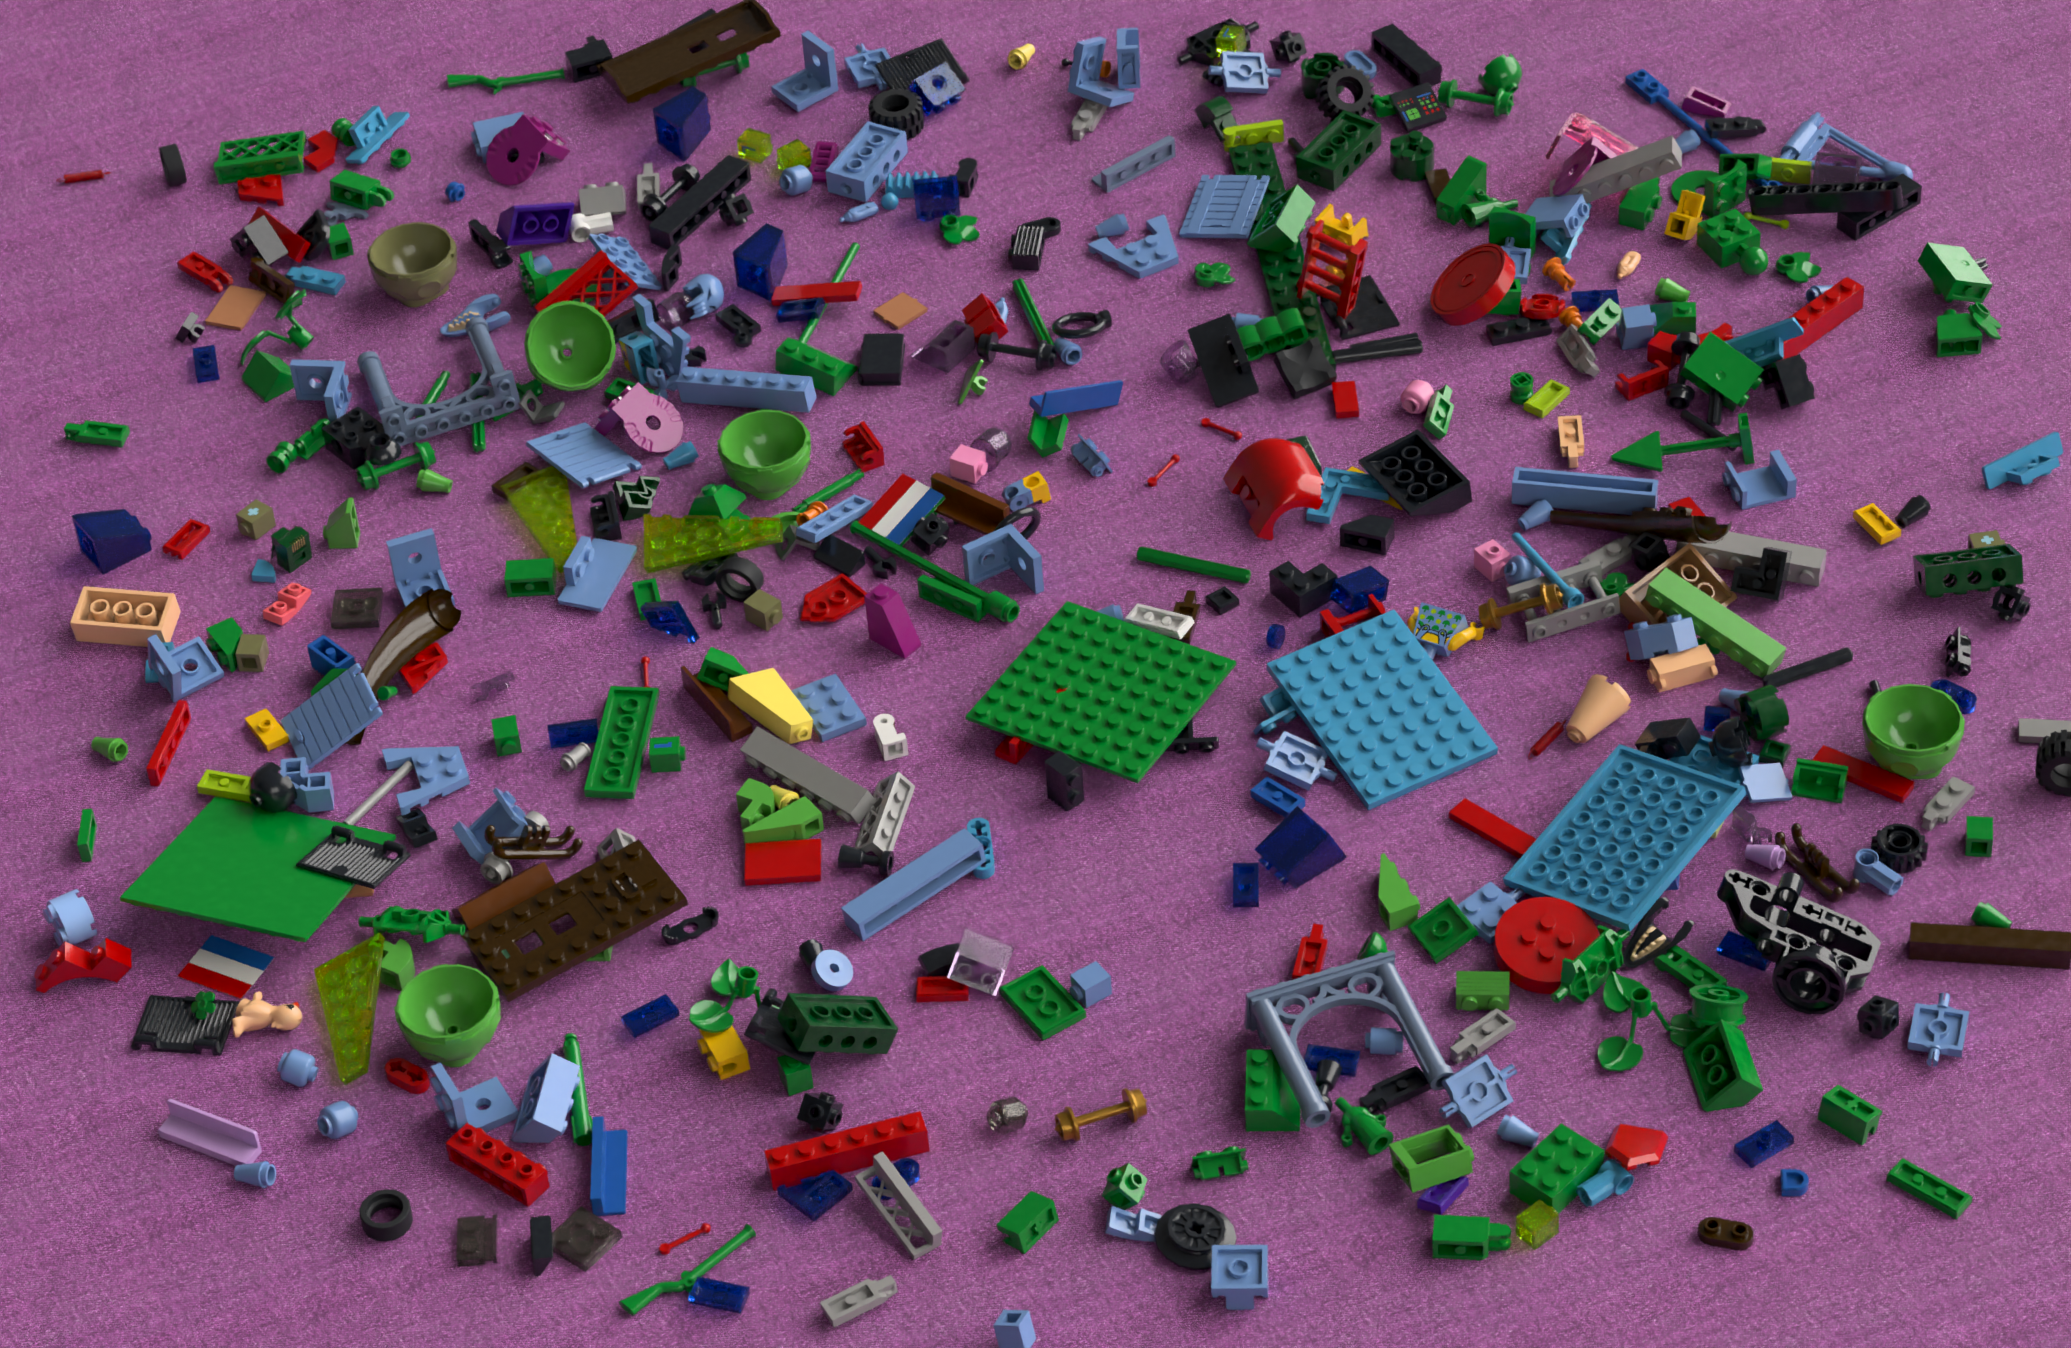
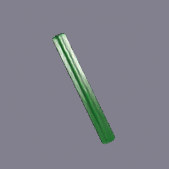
[1012,278,1054,345]
[469,372,486,453]
[1137,546,1251,584]

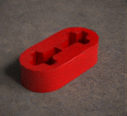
[384,1058,430,1094]

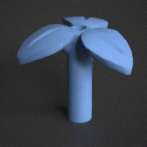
[646,368,679,399]

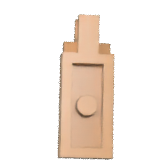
[1558,415,1584,468]

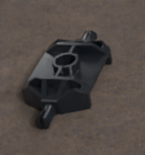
[1177,18,1259,66]

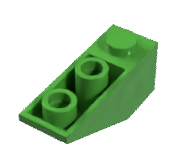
[742,796,824,846]
[1378,853,1420,931]

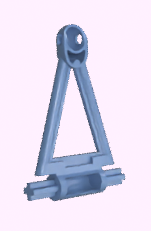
[1779,112,1913,181]

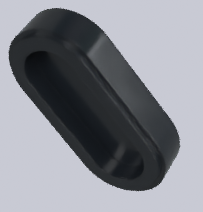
[1020,217,1061,239]

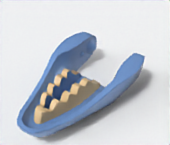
[440,294,511,337]

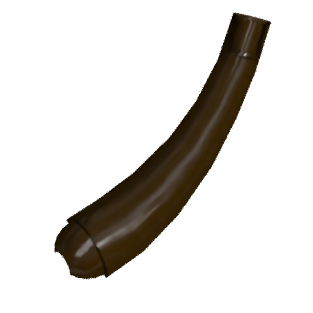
[1550,510,1732,544]
[346,588,461,745]

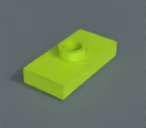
[1765,157,1812,184]

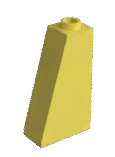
[728,668,813,744]

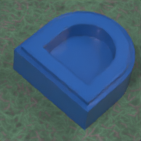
[1780,1169,1809,1196]

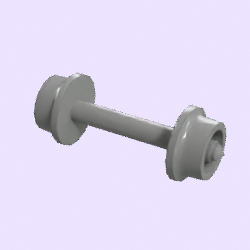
[480,811,549,884]

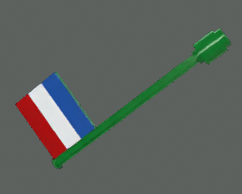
[850,473,1020,622]

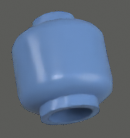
[779,165,813,196]
[1504,555,1541,586]
[277,1049,319,1087]
[317,1101,359,1139]

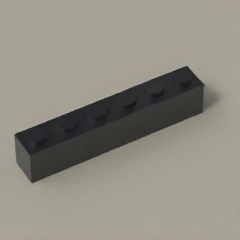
[649,155,751,250]

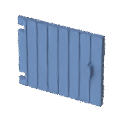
[1179,175,1270,239]
[526,422,642,488]
[281,663,383,771]

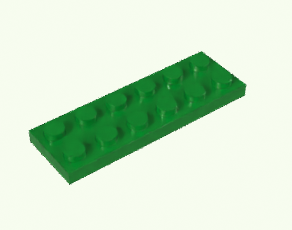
[584,686,660,799]

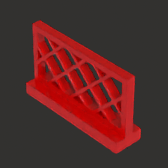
[534,250,638,317]

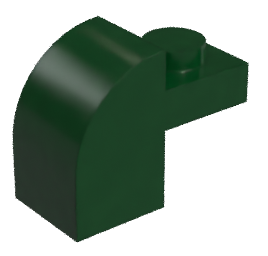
[1194,96,1238,142]

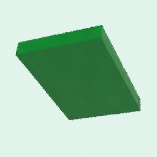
[999,965,1087,1041]

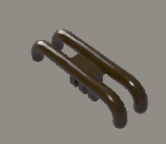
[1775,823,1860,903]
[484,825,583,860]

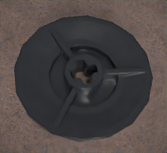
[1154,1203,1237,1270]

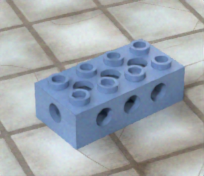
[826,121,908,202]

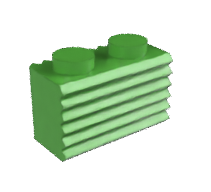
[1456,971,1509,1011]

